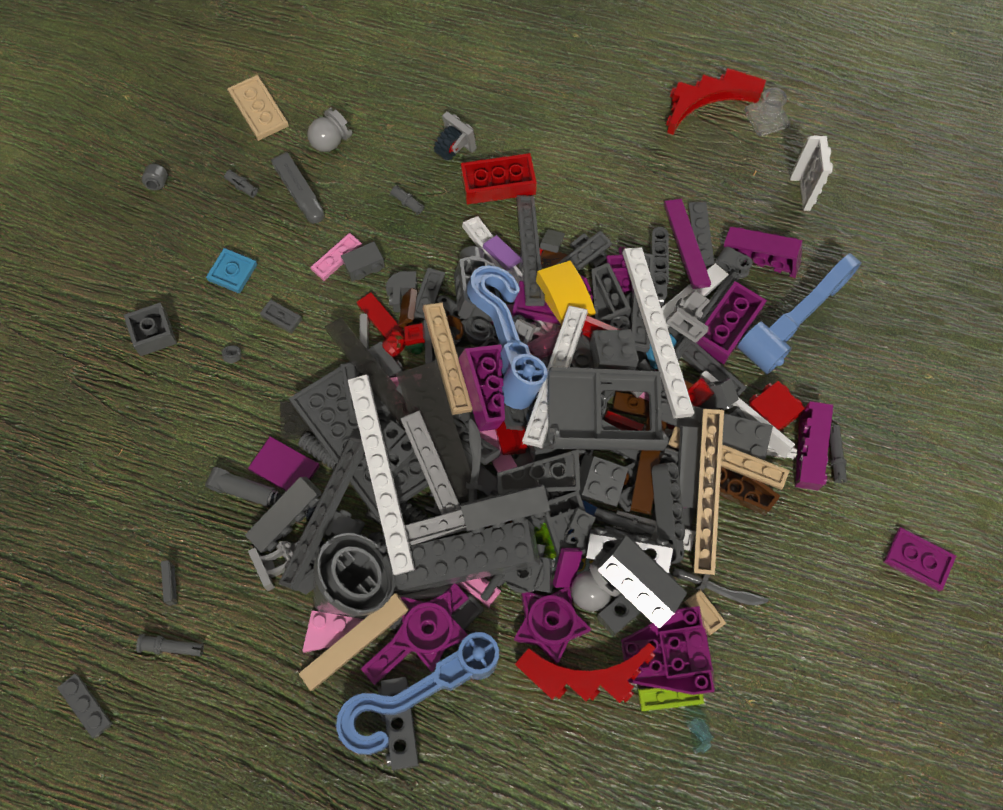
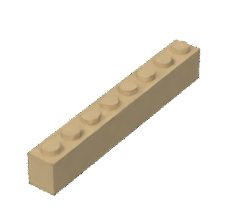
[694,409,724,575]

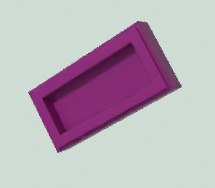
[552,548,583,588]

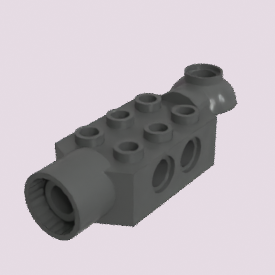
[454,246,500,344]

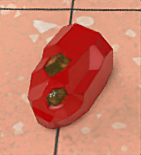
[382,330,406,357]

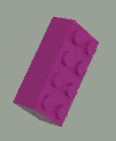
[697,281,767,365]

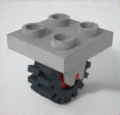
[434,111,477,161]

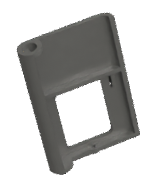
[547,367,669,451]

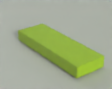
[637,688,705,712]

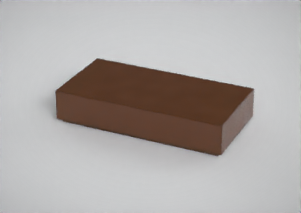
[398,288,417,328]

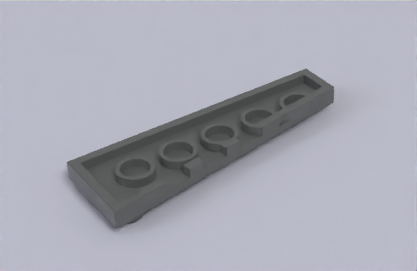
[661,398,773,461]

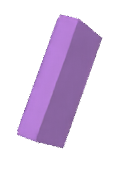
[483,235,521,271]

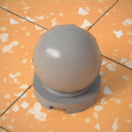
[307,107,353,152]
[571,560,621,612]

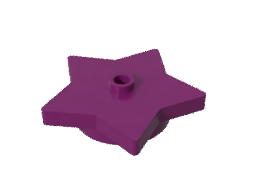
[513,587,591,664]
[389,592,468,672]

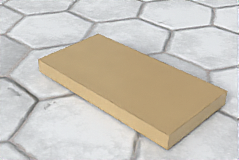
[227,75,289,141]

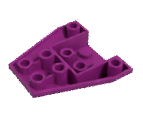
[621,606,715,695]

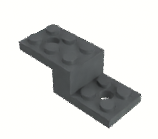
[529,462,592,559]

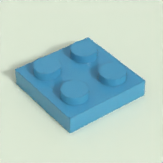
[206,248,257,294]

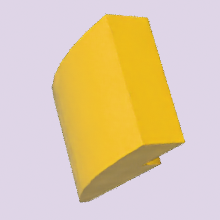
[536,261,595,325]

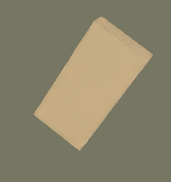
[684,590,726,636]

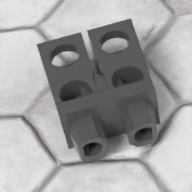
[361,421,416,478]

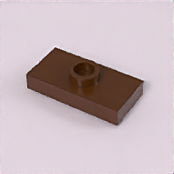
[613,392,649,418]

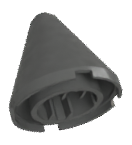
[314,533,395,616]

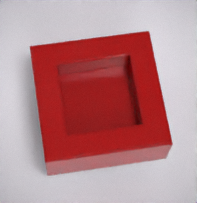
[404,323,425,346]

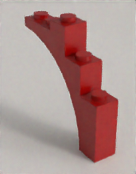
[666,68,766,135]
[515,643,656,703]

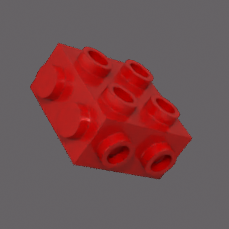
[748,381,805,431]

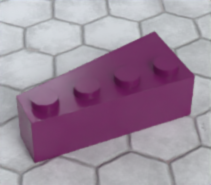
[724,226,803,278]
[458,344,505,432]
[795,401,833,491]

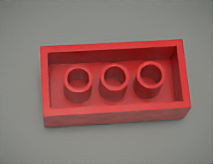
[461,153,537,205]

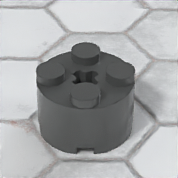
[323,510,365,541]

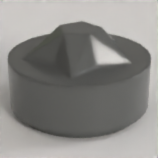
[221,345,242,363]

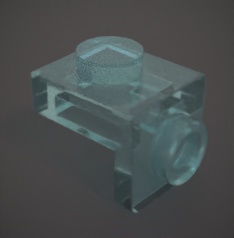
[686,718,714,754]

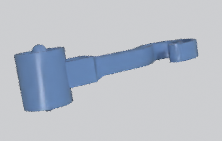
[737,253,862,374]
[467,265,548,410]
[336,632,499,755]

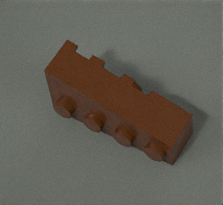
[698,467,780,516]

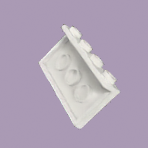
[790,135,833,211]

